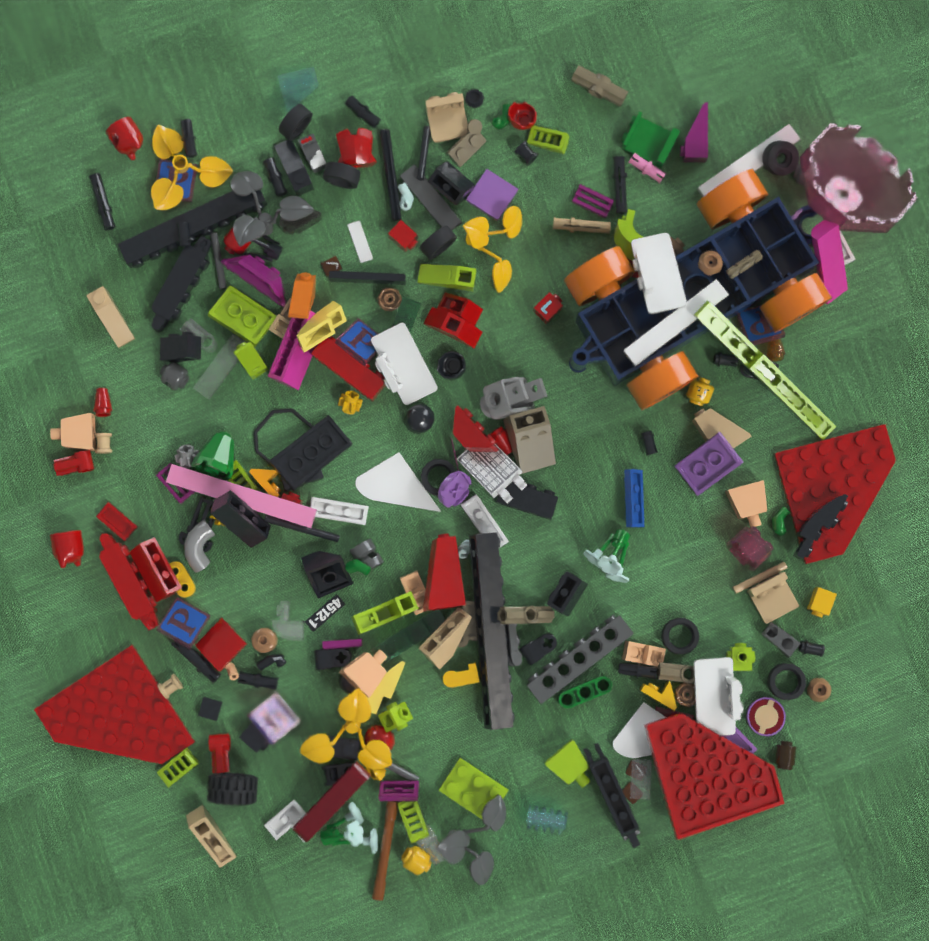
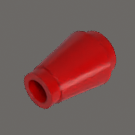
[93,388,113,417]
[490,426,512,455]

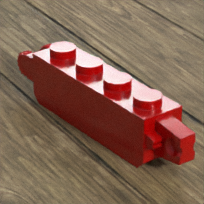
[99,533,160,631]

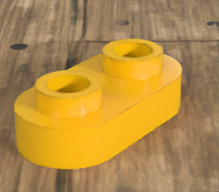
[169,562,196,598]

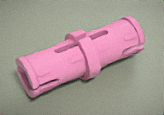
[628,153,666,184]

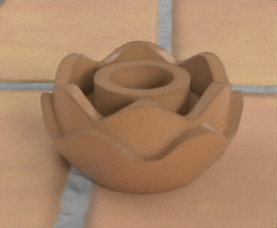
[698,251,723,275]
[378,288,402,311]
[807,678,831,702]
[675,682,695,707]

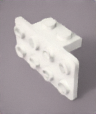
[631,233,687,314]
[371,322,438,405]
[694,657,743,736]

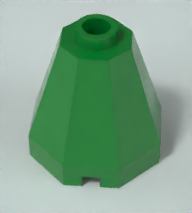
[191,431,234,481]

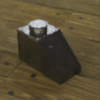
[279,210,323,235]

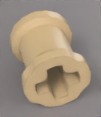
[94,433,112,454]
[157,674,183,699]

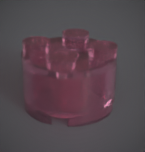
[727,526,774,571]

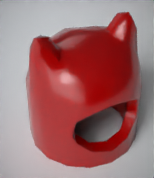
[106,117,143,161]
[50,530,84,569]

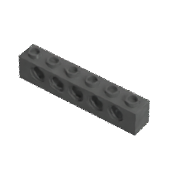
[527,614,634,704]

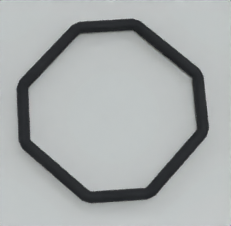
[253,408,313,467]

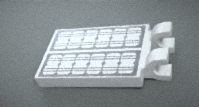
[457,444,527,503]

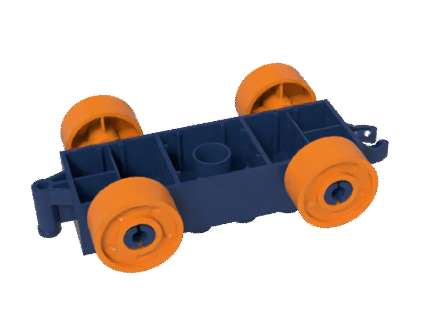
[564,169,832,411]

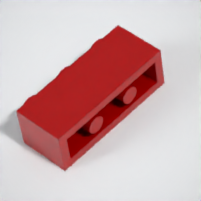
[129,537,182,603]

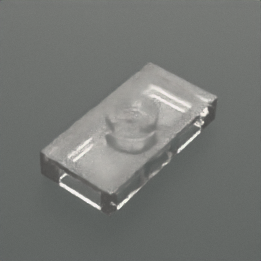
[630,759,652,800]

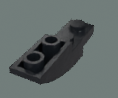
[793,494,848,560]

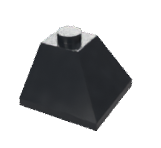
[301,551,354,598]

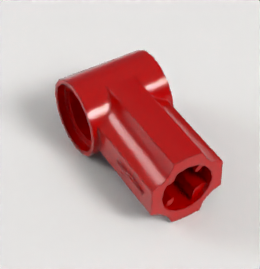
[53,450,94,476]
[209,734,231,773]

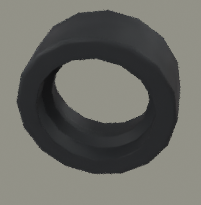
[278,104,313,141]
[323,162,361,189]
[420,226,457,260]
[421,459,456,496]
[661,618,699,655]
[767,663,806,700]

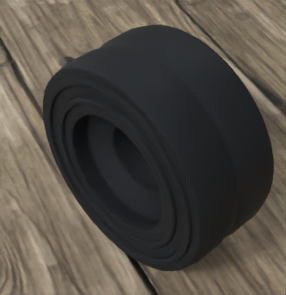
[762,141,799,176]

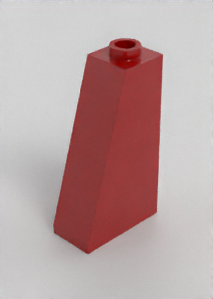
[423,533,466,611]

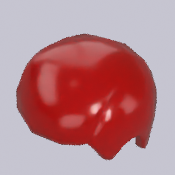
[508,101,537,130]
[364,725,395,751]

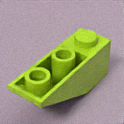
[417,264,476,292]
[234,342,269,380]

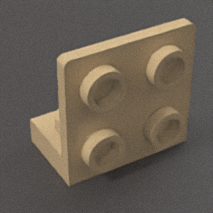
[747,572,799,624]

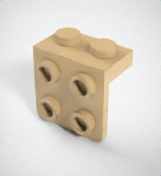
[425,92,468,143]

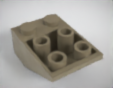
[503,406,556,474]

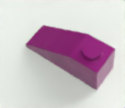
[680,102,708,163]

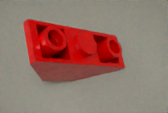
[423,307,483,349]
[453,405,499,452]

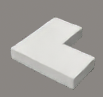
[264,799,306,842]

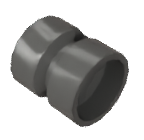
[349,539,384,574]

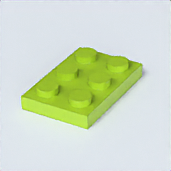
[208,285,277,347]
[439,757,509,819]

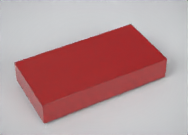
[96,502,138,541]

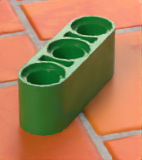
[558,676,612,709]

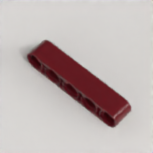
[292,761,371,843]

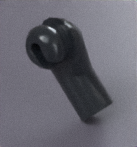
[256,654,287,671]

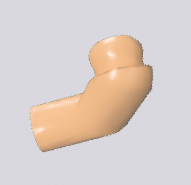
[225,662,239,680]

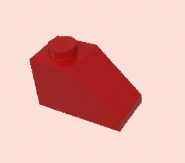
[437,292,483,326]

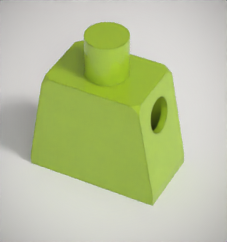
[544,739,591,788]

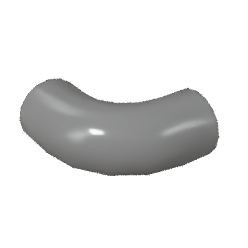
[184,520,215,573]

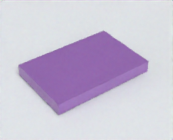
[675,432,743,496]

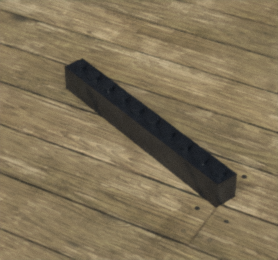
[469,533,515,730]

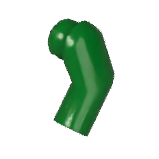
[492,104,511,129]
[772,506,790,536]
[345,559,371,576]

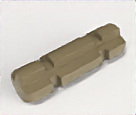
[726,250,763,279]

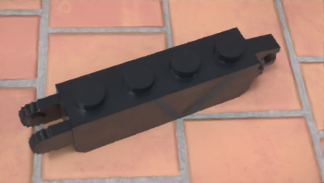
[151,236,212,332]
[583,743,640,848]

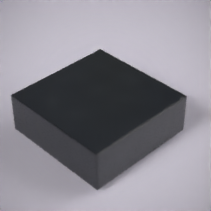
[198,697,223,721]

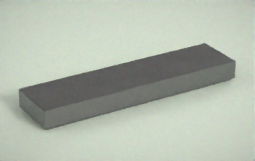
[400,164,462,231]

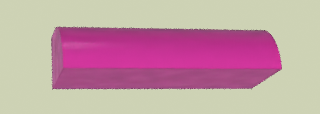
[811,220,848,305]
[268,311,317,390]

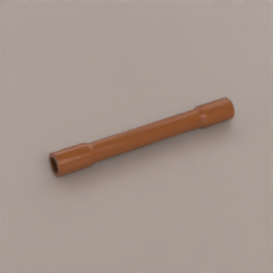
[372,801,399,901]

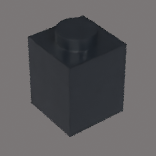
[239,722,271,753]

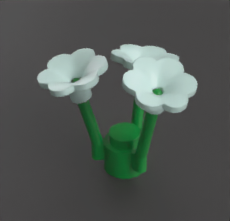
[583,529,630,583]
[320,802,378,853]

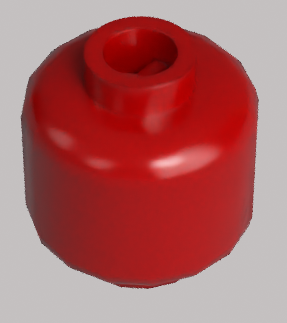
[223,228,252,255]

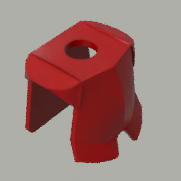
[336,128,377,168]

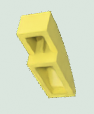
[297,301,347,353]
[367,661,406,714]

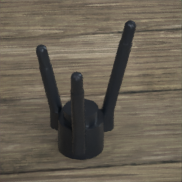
[244,235,283,262]

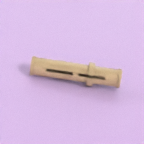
[553,217,611,234]

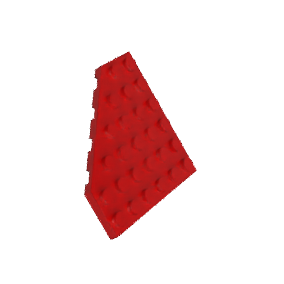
[774,424,896,564]
[34,645,195,764]
[644,713,785,840]

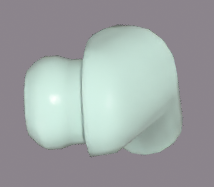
[397,182,414,211]

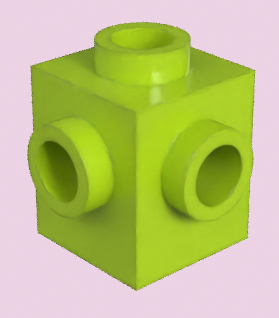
[726,643,755,671]
[378,701,413,733]

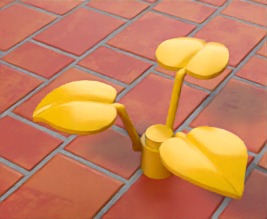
[151,125,233,210]
[462,206,522,293]
[300,688,392,769]

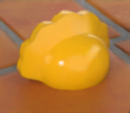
[366,767,386,781]

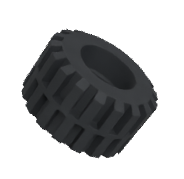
[207,773,258,805]

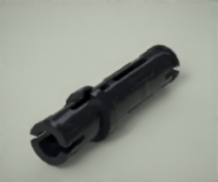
[612,156,627,215]
[89,173,116,231]
[171,637,221,684]

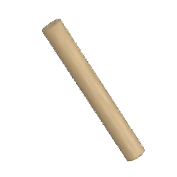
[733,562,788,594]

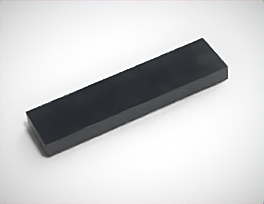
[329,271,406,285]

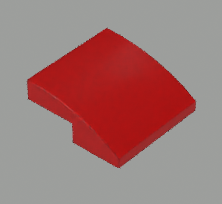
[195,618,248,672]

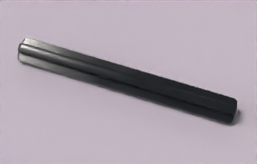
[380,129,402,221]

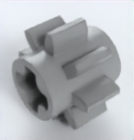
[175,444,199,468]

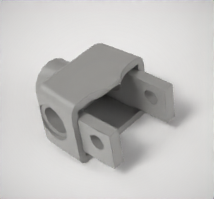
[480,377,547,419]

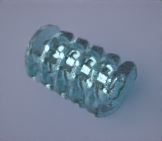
[526,804,568,835]

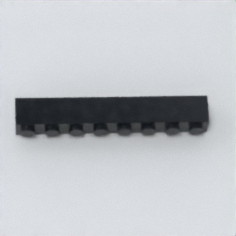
[118,190,267,268]

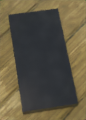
[269,415,353,491]

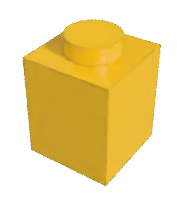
[807,587,837,618]

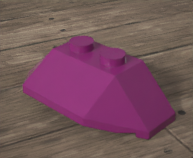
[221,255,287,308]

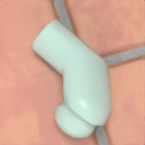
[458,540,470,559]

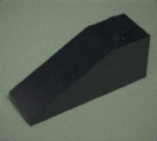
[274,140,314,196]

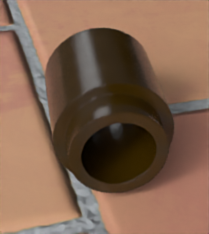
[775,741,796,770]

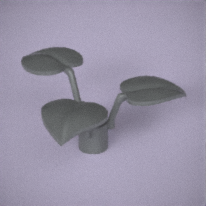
[231,171,314,247]
[435,794,506,885]

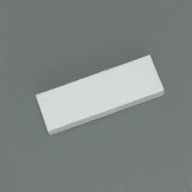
[461,494,509,548]
[310,497,369,525]

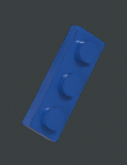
[624,469,645,528]

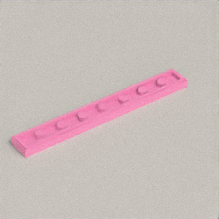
[166,464,317,528]

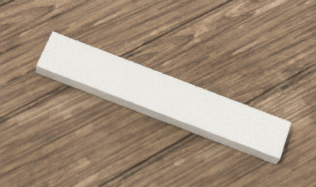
[697,124,800,197]
[623,279,729,367]

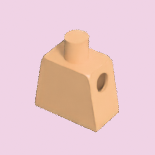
[50,413,96,451]
[725,480,767,528]
[339,650,387,698]

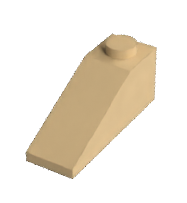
[86,286,135,348]
[419,607,472,670]
[186,805,236,868]

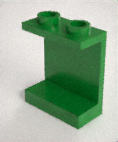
[620,111,680,169]

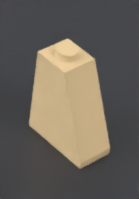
[692,408,752,448]

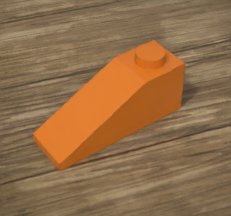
[289,272,316,319]

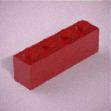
[311,336,386,402]

